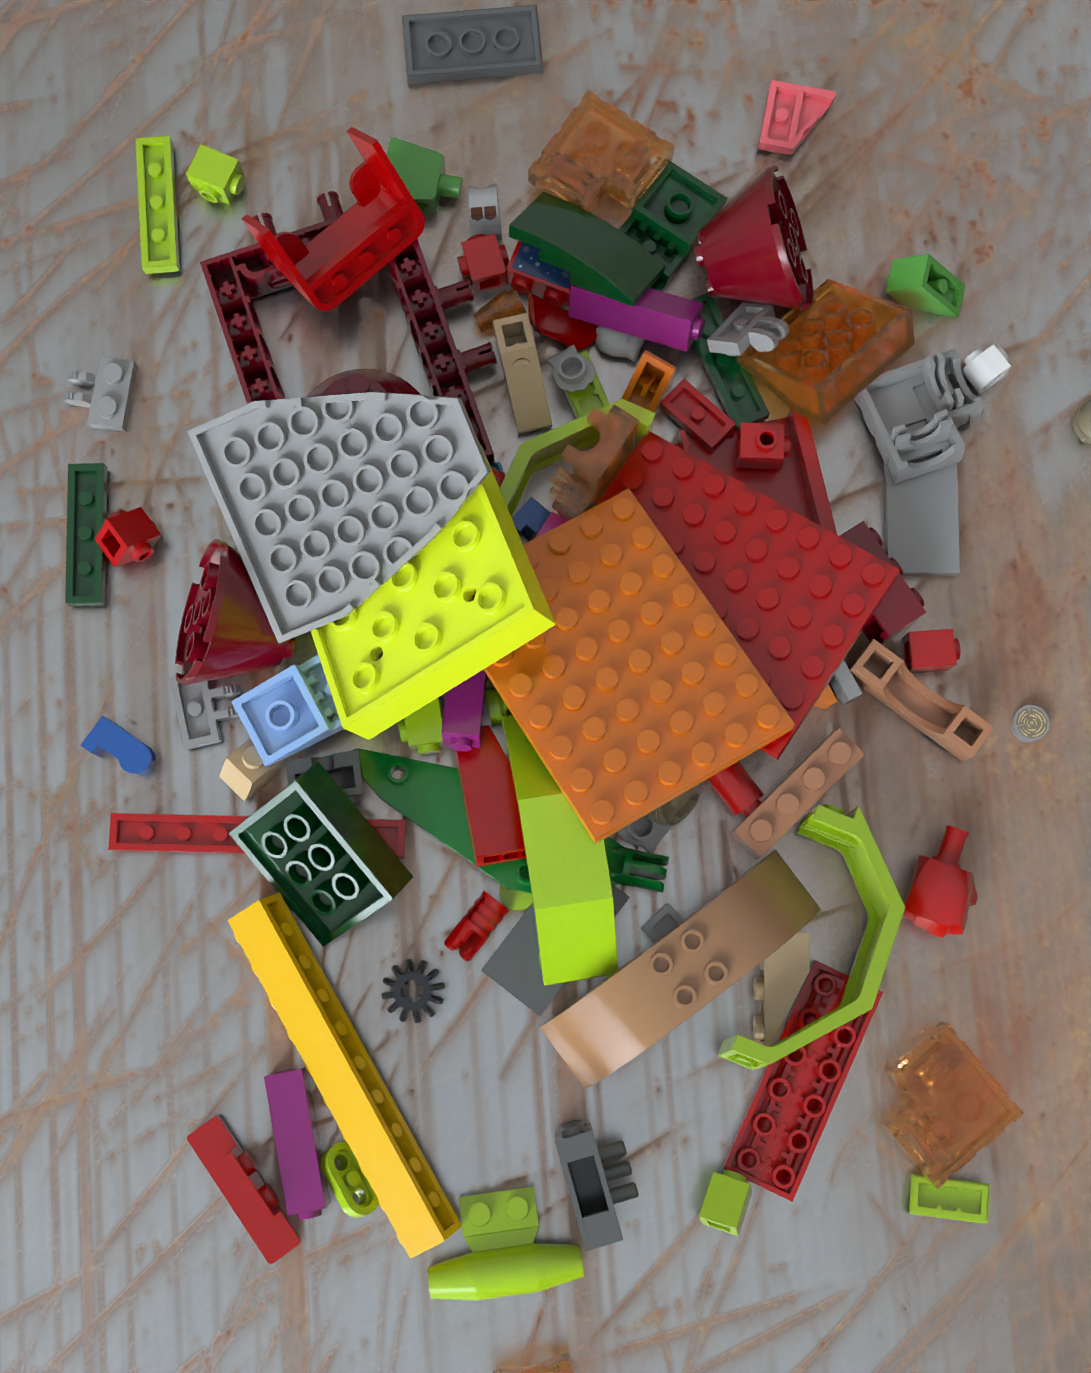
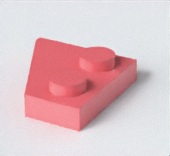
[758,80,836,155]

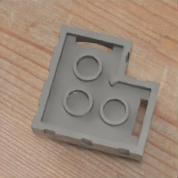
[853,349,985,484]

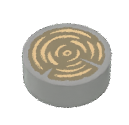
[1010,705,1050,743]

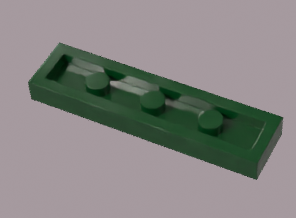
[691,292,770,432]
[65,463,107,606]

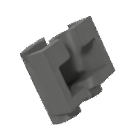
[285,750,364,805]

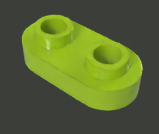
[321,1142,379,1218]

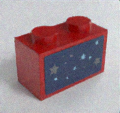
[506,241,571,307]

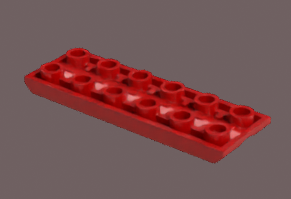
[722,960,883,1202]

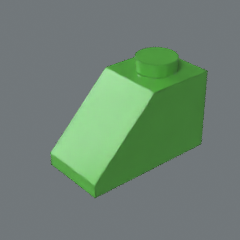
[886,254,965,318]

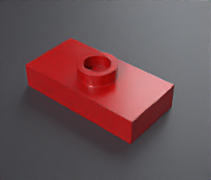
[659,379,736,453]

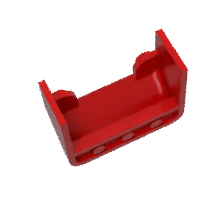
[241,127,425,311]

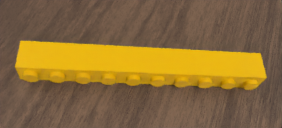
[227,892,462,1259]

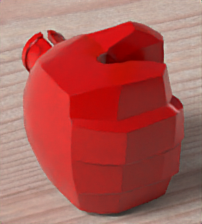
[903,825,978,938]

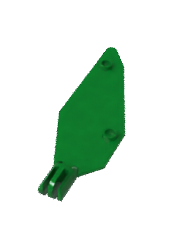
[353,748,669,894]

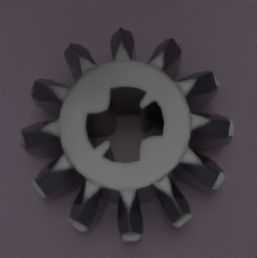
[381,959,445,1023]

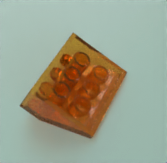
[736,279,915,425]

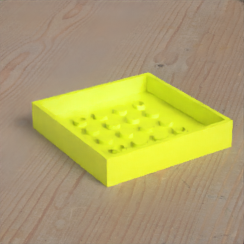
[311,444,556,740]

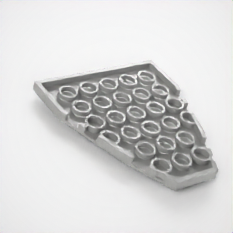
[187,392,491,643]

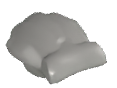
[595,326,646,362]
[547,345,595,393]
[618,814,670,853]

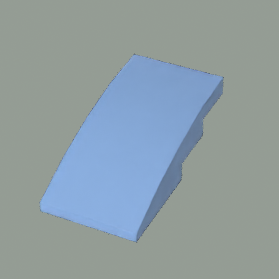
[231,653,382,767]

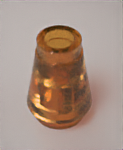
[473,288,527,333]

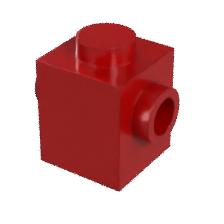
[457,233,509,295]
[736,423,790,469]
[95,507,161,567]

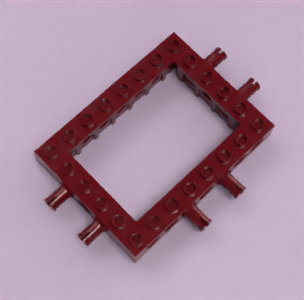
[200,191,497,465]

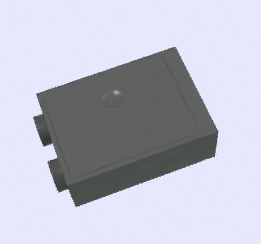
[554,1119,639,1251]

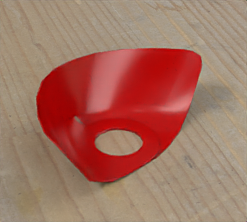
[528,292,599,350]

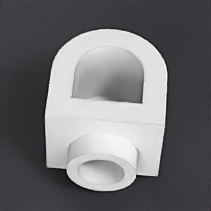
[962,344,1011,394]

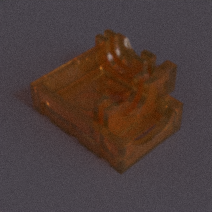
[528,89,675,213]
[549,404,639,521]
[881,1021,1024,1189]

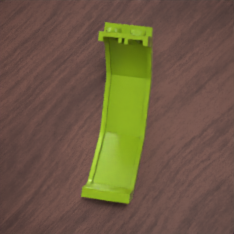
[499,399,656,517]
[502,715,618,986]
[718,804,905,1070]

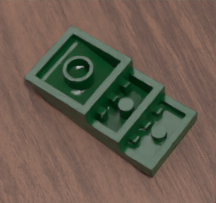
[619,161,728,292]
[509,192,665,307]

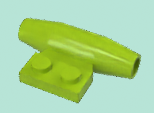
[428,1187,584,1301]

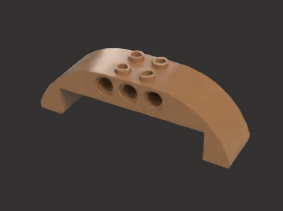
[540,850,821,1089]

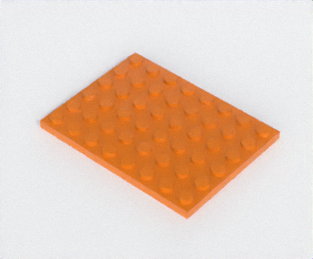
[471,489,795,844]

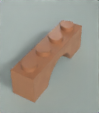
[849,639,995,762]
[729,728,865,860]

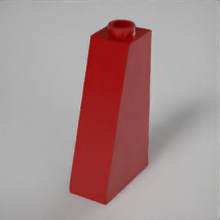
[454,725,526,867]

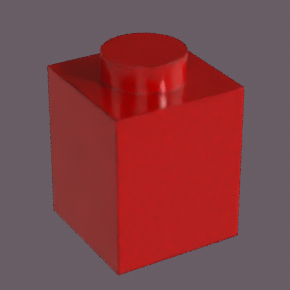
[901,628,961,673]

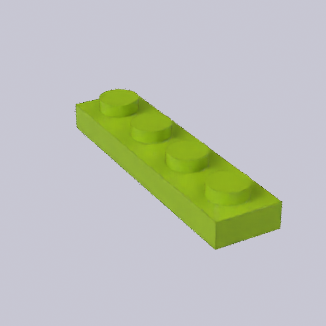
[135,135,180,274]

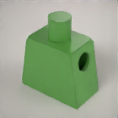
[387,137,463,215]

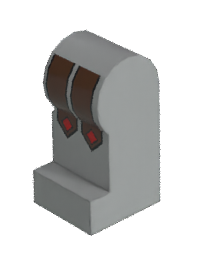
[467,184,502,240]

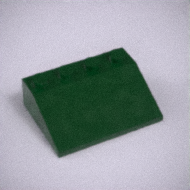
[229,761,413,947]

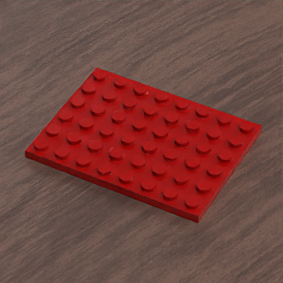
[596,432,900,760]

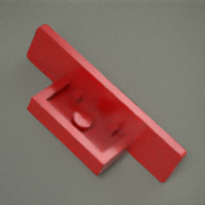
[187,1116,301,1264]

